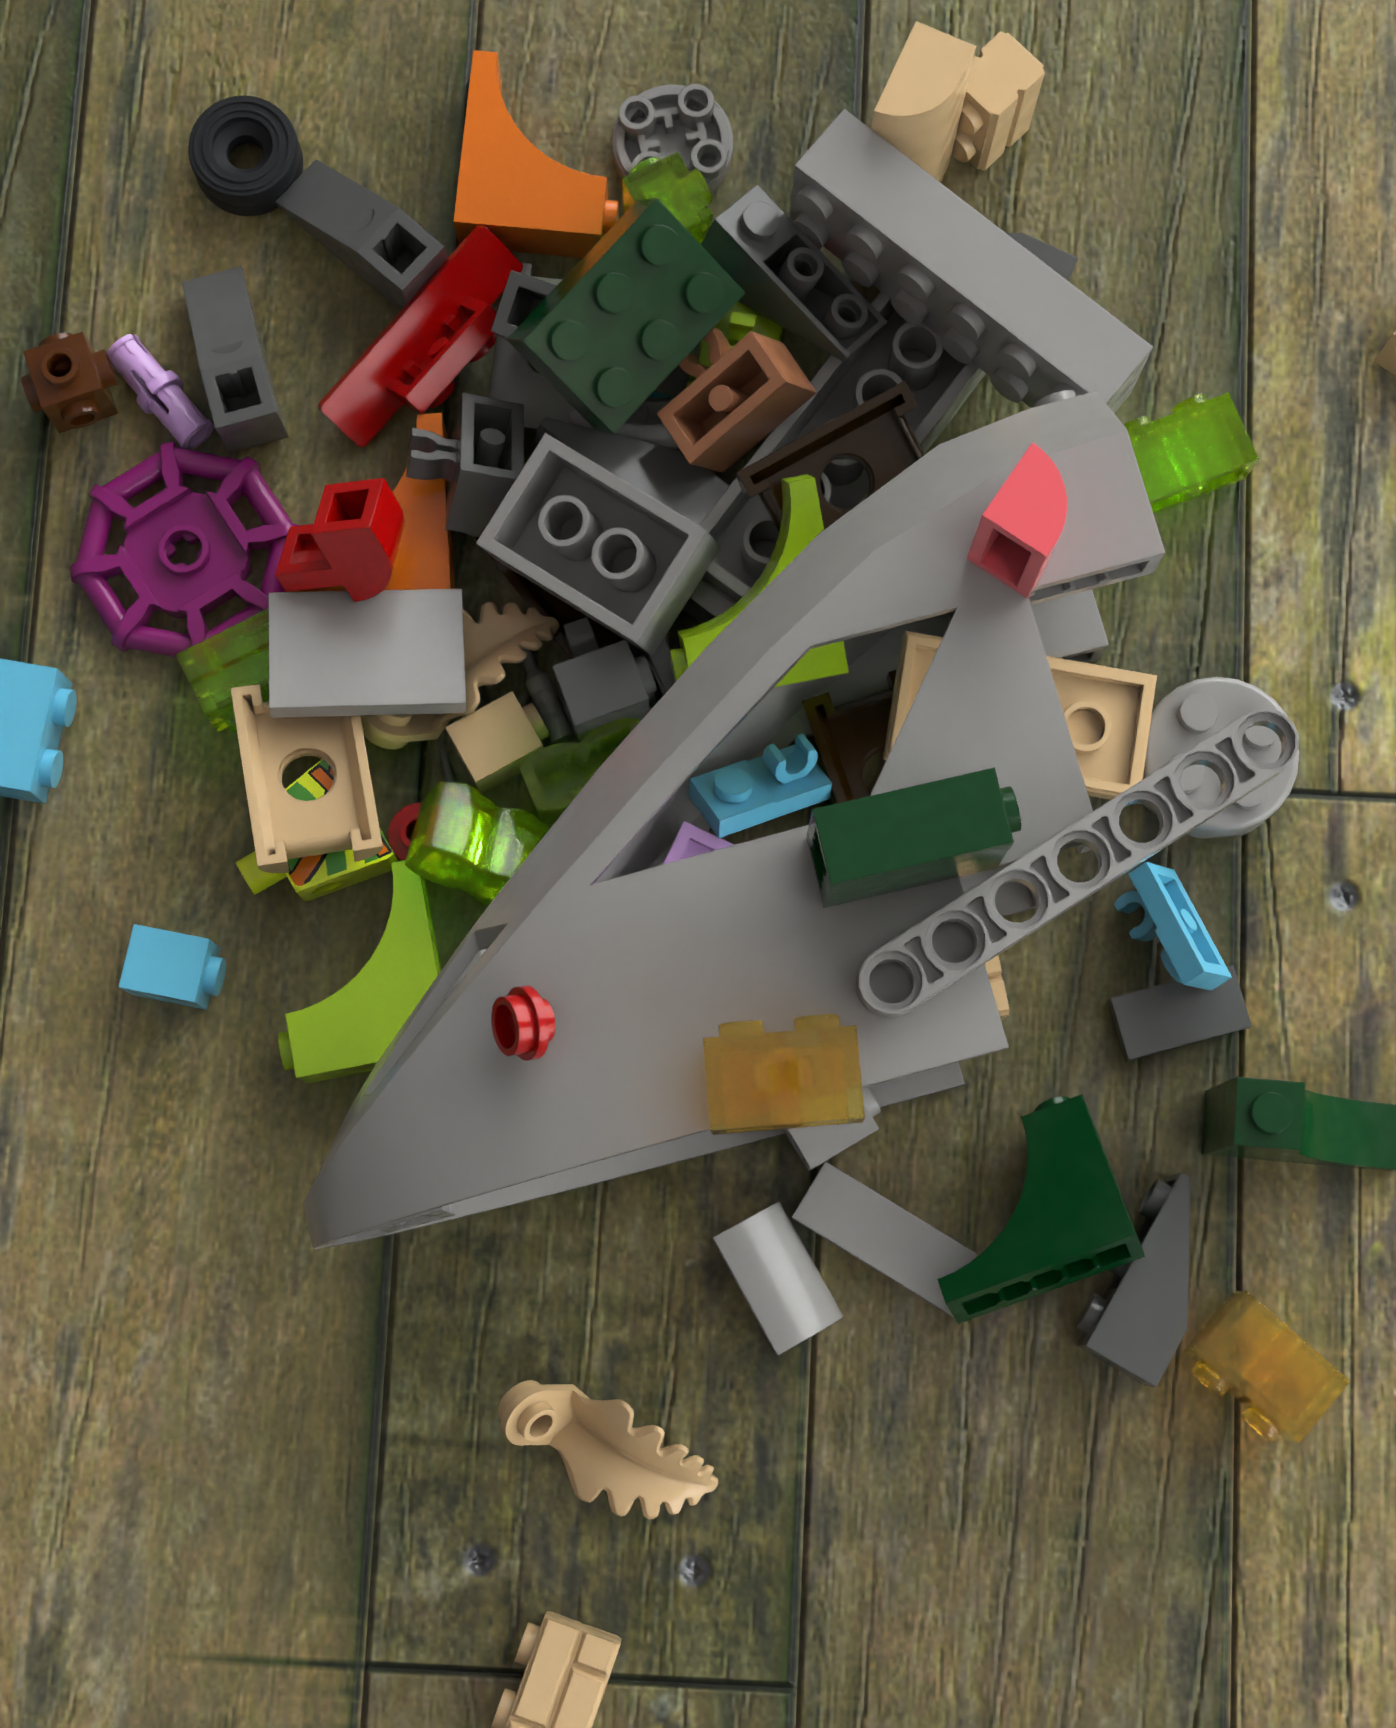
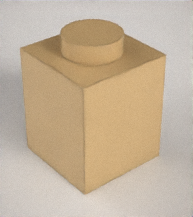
[445,691,550,795]

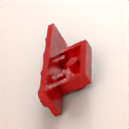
[318,225,523,447]

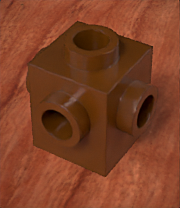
[21,332,118,433]

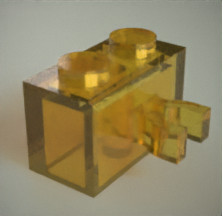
[703,1014,865,1135]

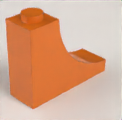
[453,50,619,258]
[288,413,456,592]

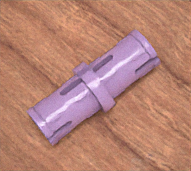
[107,334,214,450]

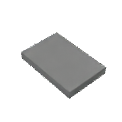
[269,589,466,718]

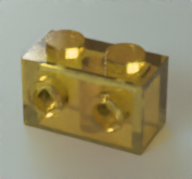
[1183,1291,1351,1443]

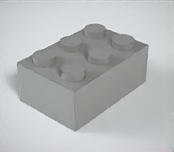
[476,433,721,656]

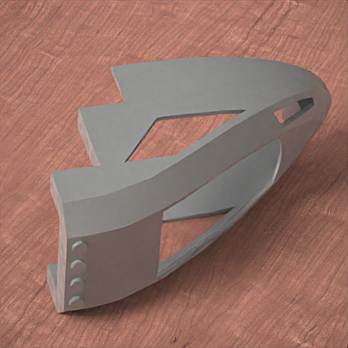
[302,390,1165,1249]

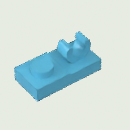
[689,733,832,838]
[1114,862,1232,991]

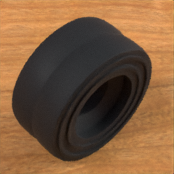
[188,96,304,216]

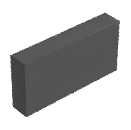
[1107,965,1252,1062]

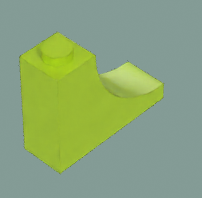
[669,474,849,687]
[278,858,441,1084]

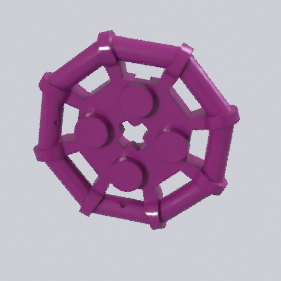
[69,441,299,667]

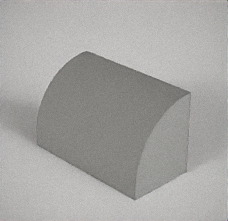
[712,1202,843,1355]

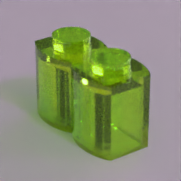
[519,718,640,825]
[405,782,550,906]

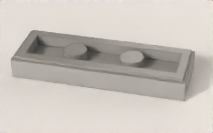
[791,1161,978,1318]

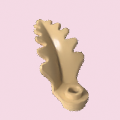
[361,602,560,749]
[498,1380,718,1519]

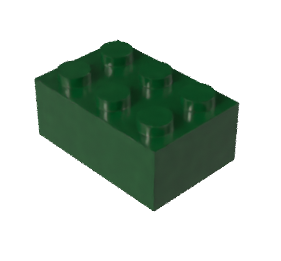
[506,198,745,434]

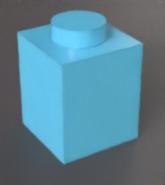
[119,924,226,1010]

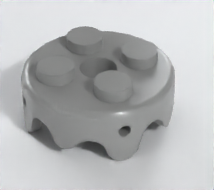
[1143,677,1299,838]

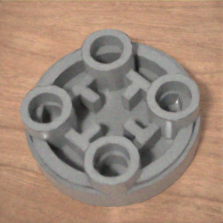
[612,84,733,206]

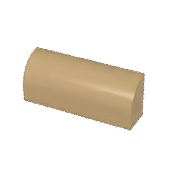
[871,21,976,183]

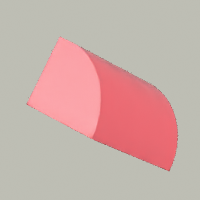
[967,442,1067,598]

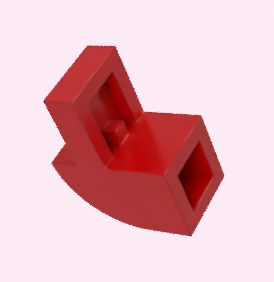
[275,478,405,602]

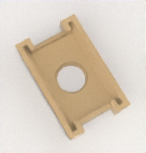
[231,684,383,873]

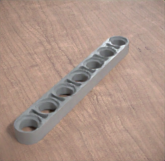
[856,708,1299,1018]

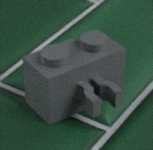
[406,393,524,537]
[553,617,657,754]

